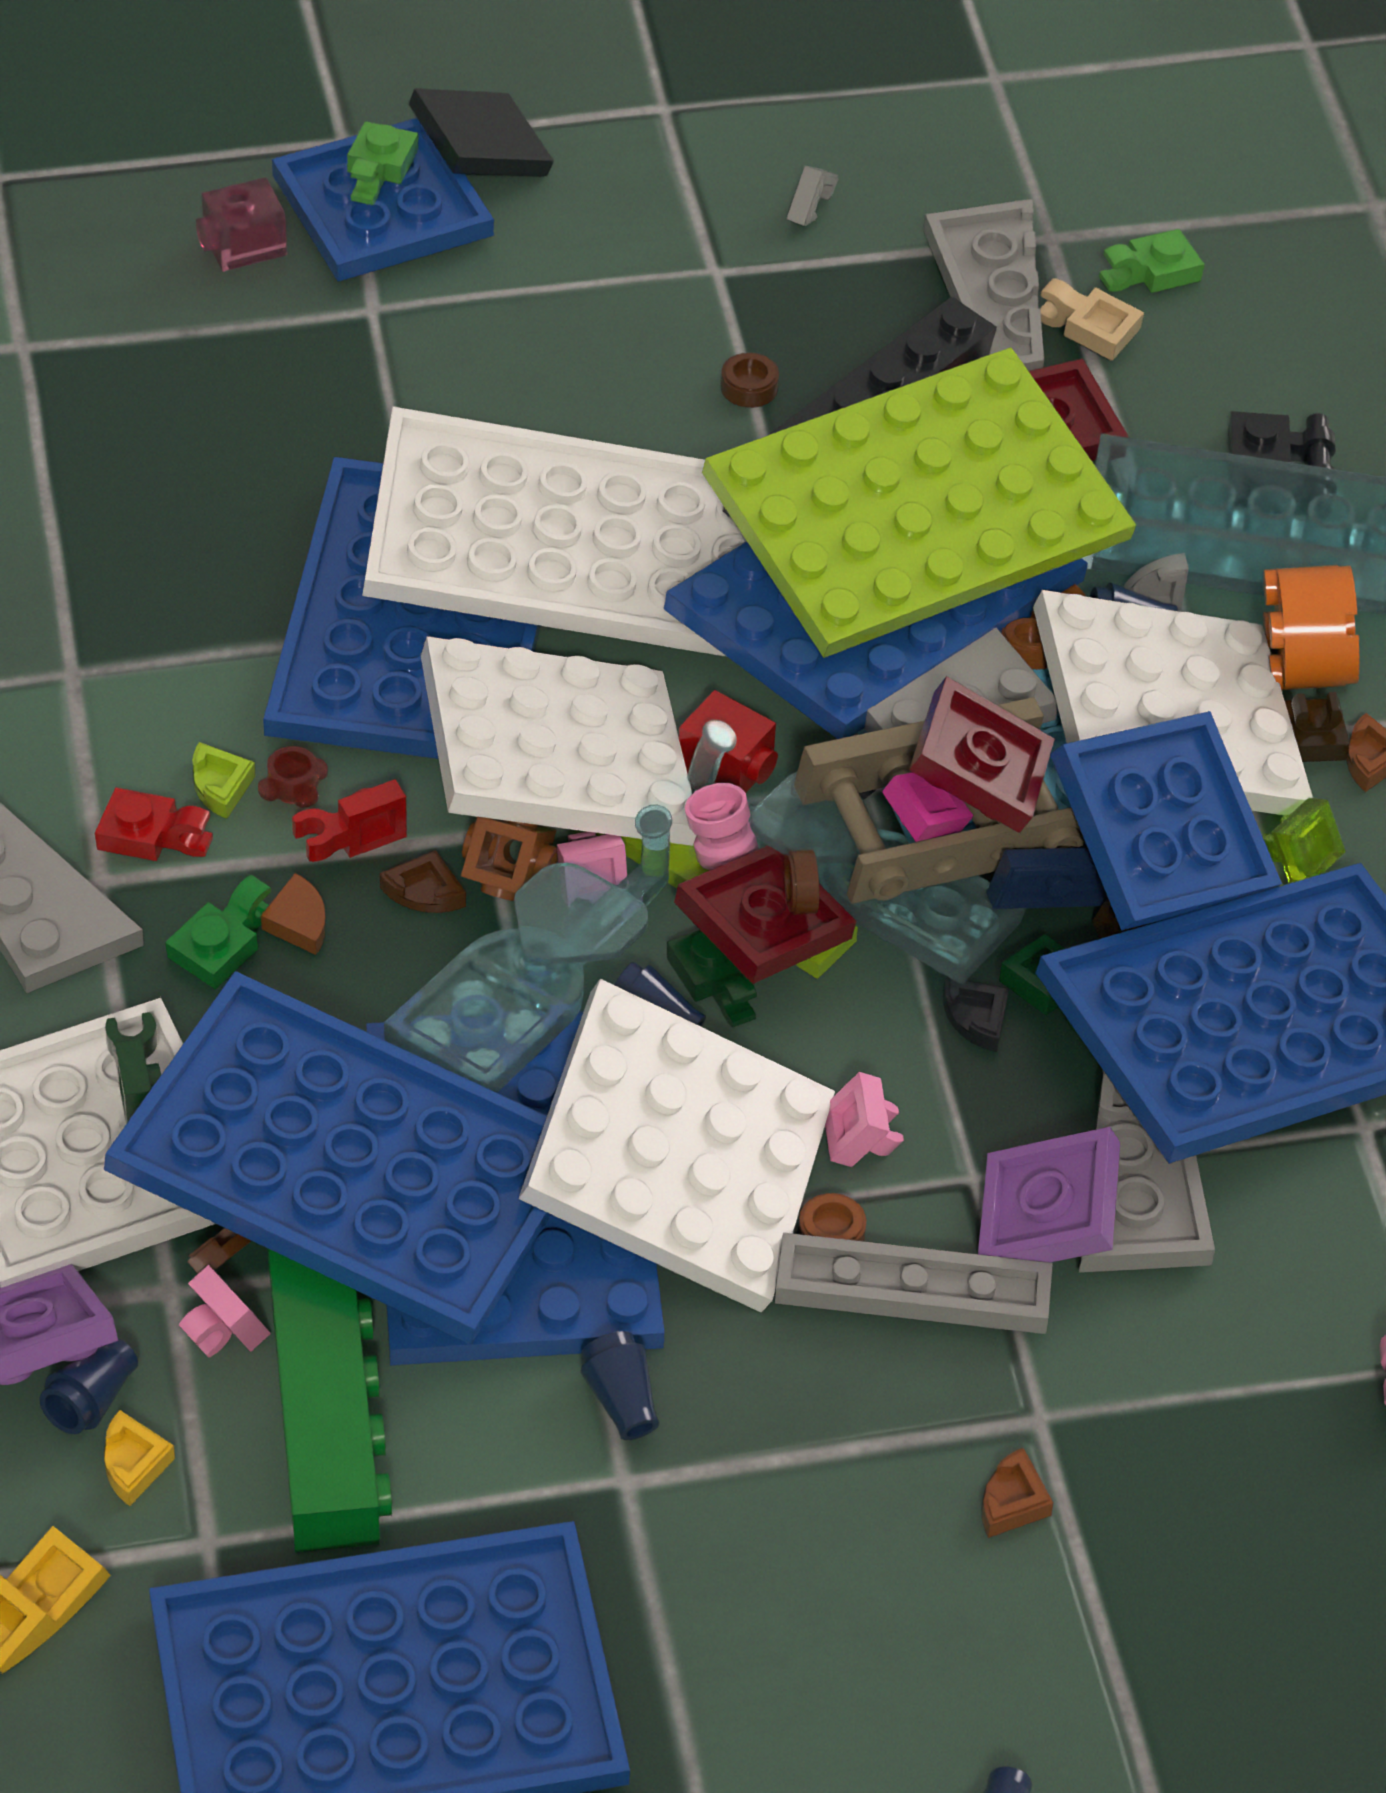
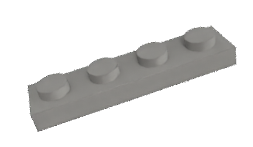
[775,1233,1053,1334]

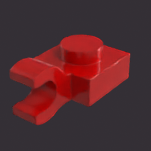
[292,779,407,862]
[94,787,213,861]

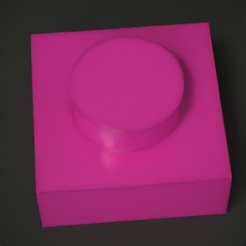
[882,772,973,842]

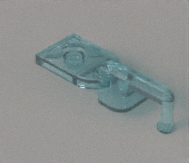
[687,720,1026,985]
[384,804,673,1093]

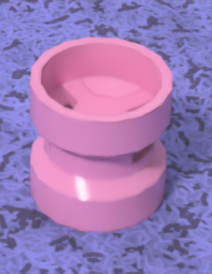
[685,783,758,870]

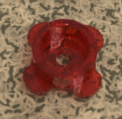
[258,746,328,808]

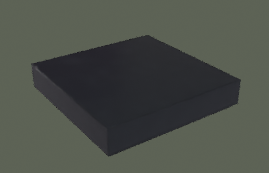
[408,88,554,177]

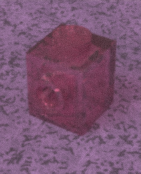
[196,177,287,272]

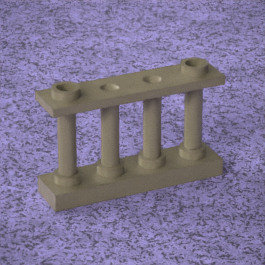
[794,697,1085,904]

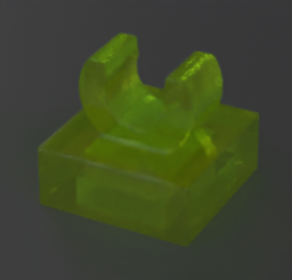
[1262,797,1346,883]

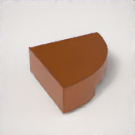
[1347,713,1386,792]
[261,873,326,955]
[982,1447,1054,1538]

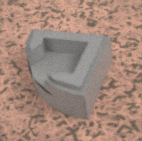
[787,166,839,225]
[1123,553,1189,610]

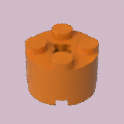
[1263,565,1359,690]

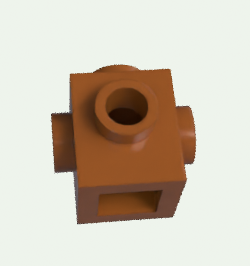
[461,817,558,901]

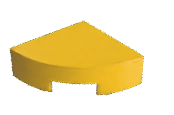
[104,1410,175,1506]

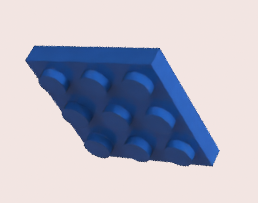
[272,118,494,282]
[1050,711,1282,930]

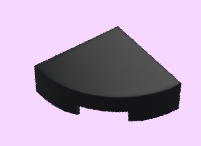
[943,977,1009,1052]

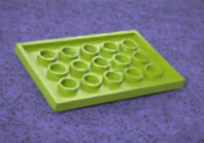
[702,347,1136,658]

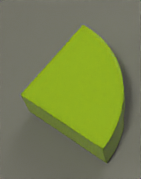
[192,742,256,819]

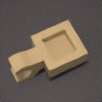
[1040,279,1144,361]

